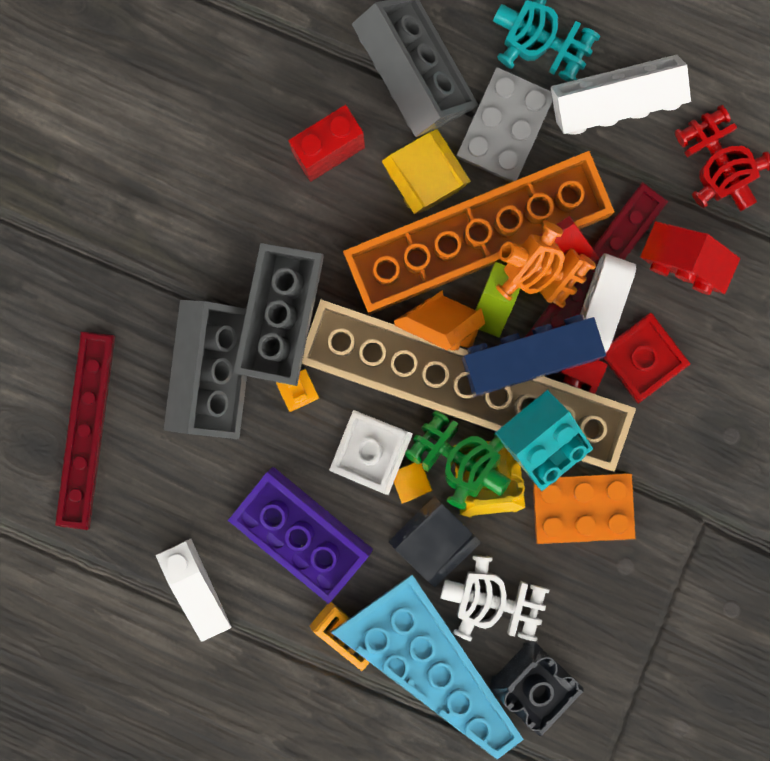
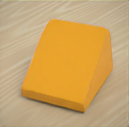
[394,463,432,503]

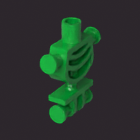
[405,411,511,509]

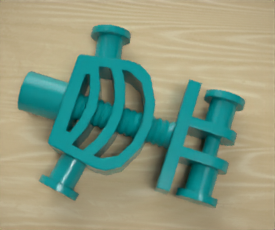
[493,0,600,82]

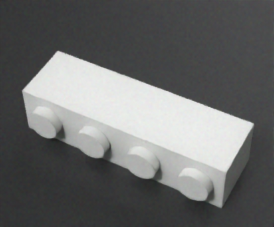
[551,55,691,134]

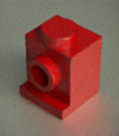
[557,360,608,394]

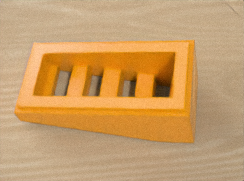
[310,602,370,671]

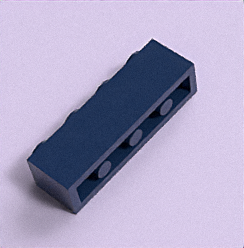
[462,314,606,397]

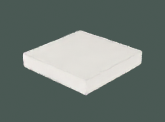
[329,410,413,495]

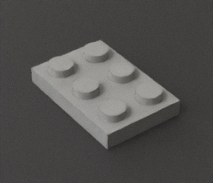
[456,67,553,182]

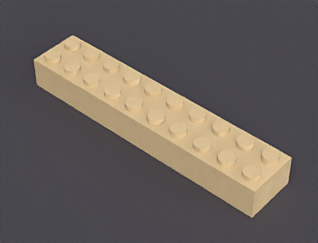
[302,299,636,472]

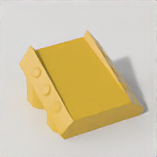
[382,129,471,214]
[453,441,525,517]

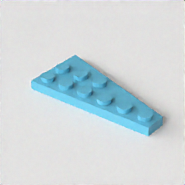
[331,575,524,759]

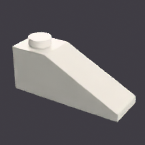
[155,539,231,642]

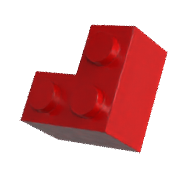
[640,221,741,295]

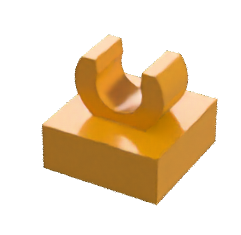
[276,369,320,412]

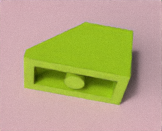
[475,262,521,338]

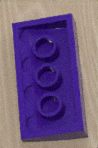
[228,467,373,604]

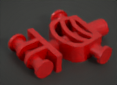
[675,105,770,212]

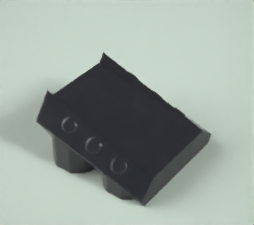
[389,496,482,587]
[489,641,584,736]

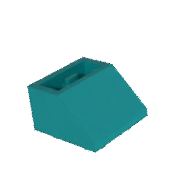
[495,390,593,491]

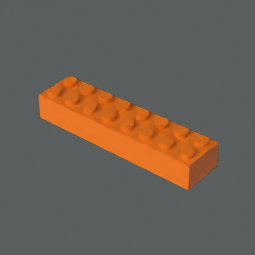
[343,151,615,315]

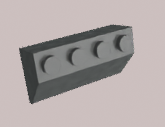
[352,0,478,137]
[234,243,324,386]
[164,300,247,439]

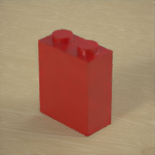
[288,104,365,182]

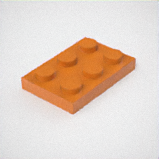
[533,473,635,544]

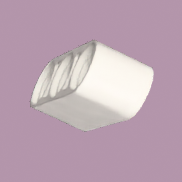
[580,253,636,352]

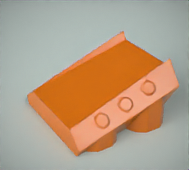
[394,290,485,351]

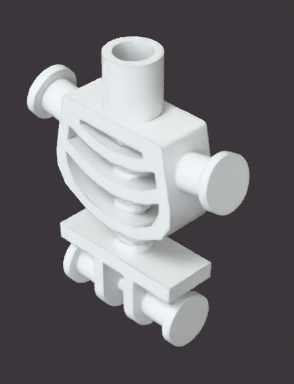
[440,555,550,641]

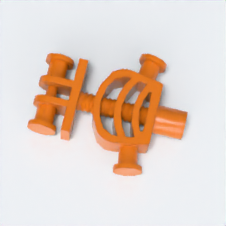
[496,222,596,308]

